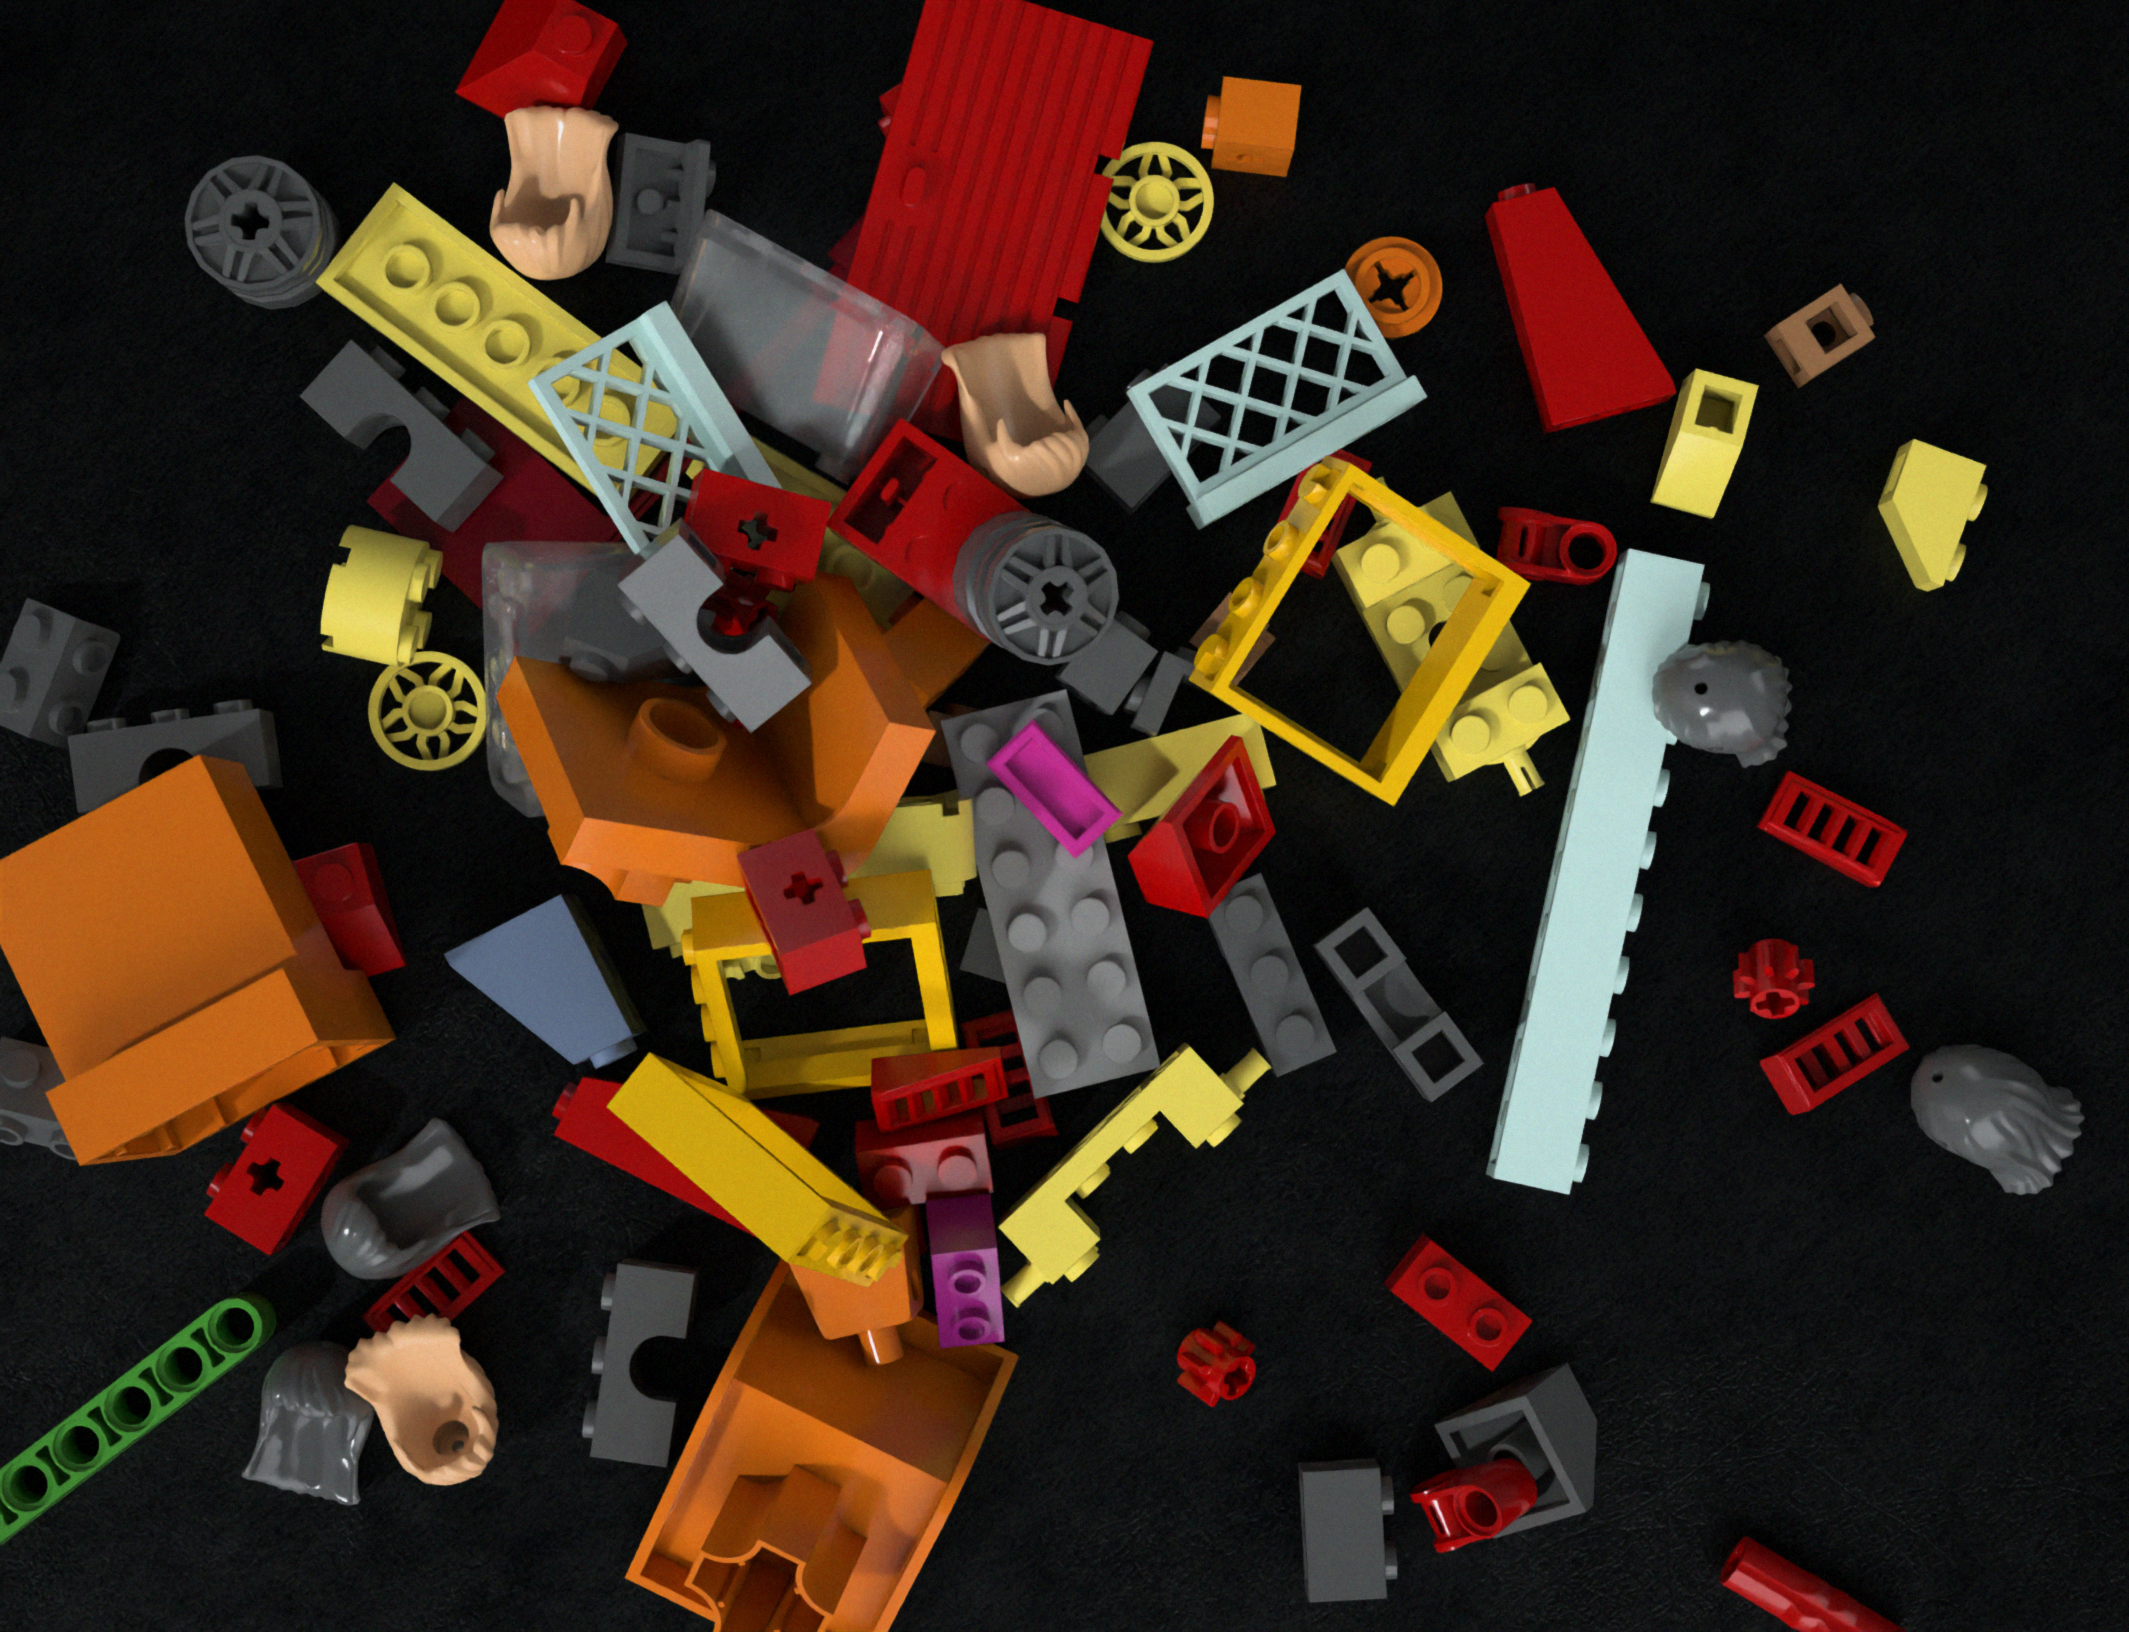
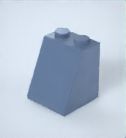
[444,894,648,1069]

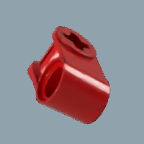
[1496,507,1617,585]
[1409,1458,1538,1553]

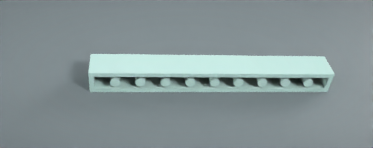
[1486,549,1710,1195]

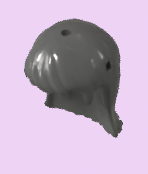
[1651,640,1793,768]
[1911,1044,2085,1195]
[321,1117,501,1279]
[242,1339,376,1506]

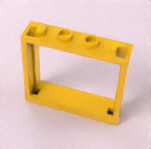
[1188,455,1531,806]
[681,869,959,1100]
[606,1052,909,1287]

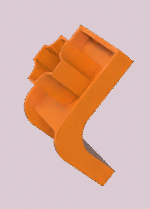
[496,570,936,907]
[625,1258,1019,1632]

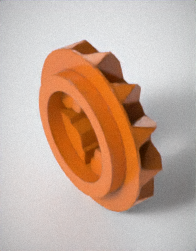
[1344,237,1442,340]

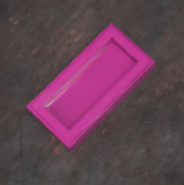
[986,719,1123,859]

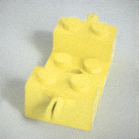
[1331,476,1571,796]
[998,1042,1272,1308]

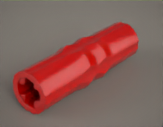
[1720,1536,1908,1632]

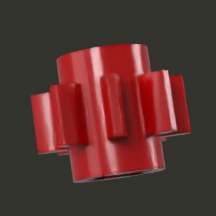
[700,570,775,636]
[1733,939,1815,1019]
[1177,1321,1256,1407]

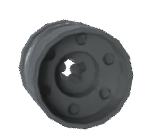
[184,155,342,309]
[952,510,1119,665]

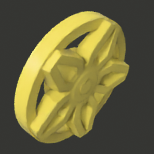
[1100,142,1214,263]
[368,651,490,771]

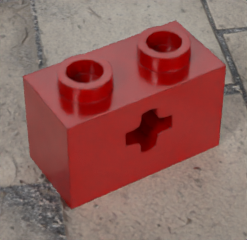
[684,468,832,593]
[736,828,871,995]
[204,1101,351,1256]
[1384,1233,1532,1372]

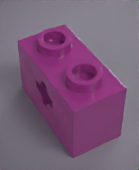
[925,1194,1005,1348]

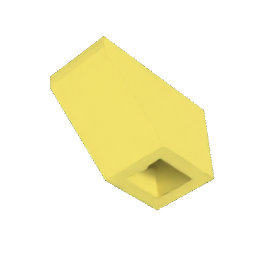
[1650,369,1759,519]
[1878,439,1988,592]

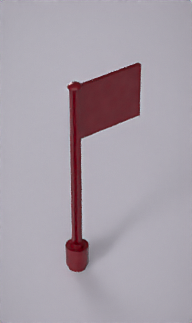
[366,213,865,654]

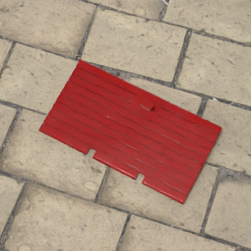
[813,0,1154,443]

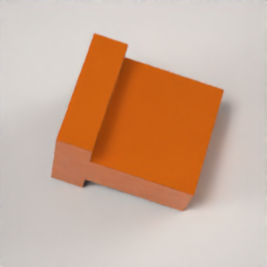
[0,754,397,1166]

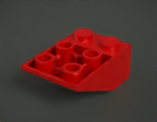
[827,417,1032,644]

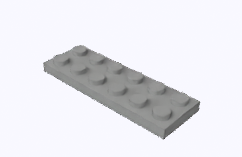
[941,689,1161,1099]

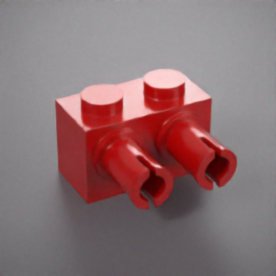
[855,1106,994,1255]

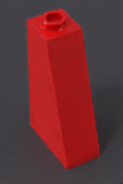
[1485,183,1676,434]
[552,1074,824,1238]

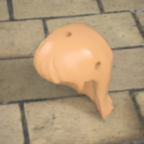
[490,106,618,280]
[941,332,1089,499]
[344,1313,499,1486]

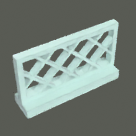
[1126,269,1427,530]
[527,300,782,570]

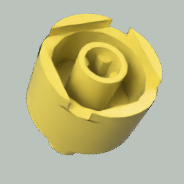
[321,525,443,667]
[847,795,977,897]

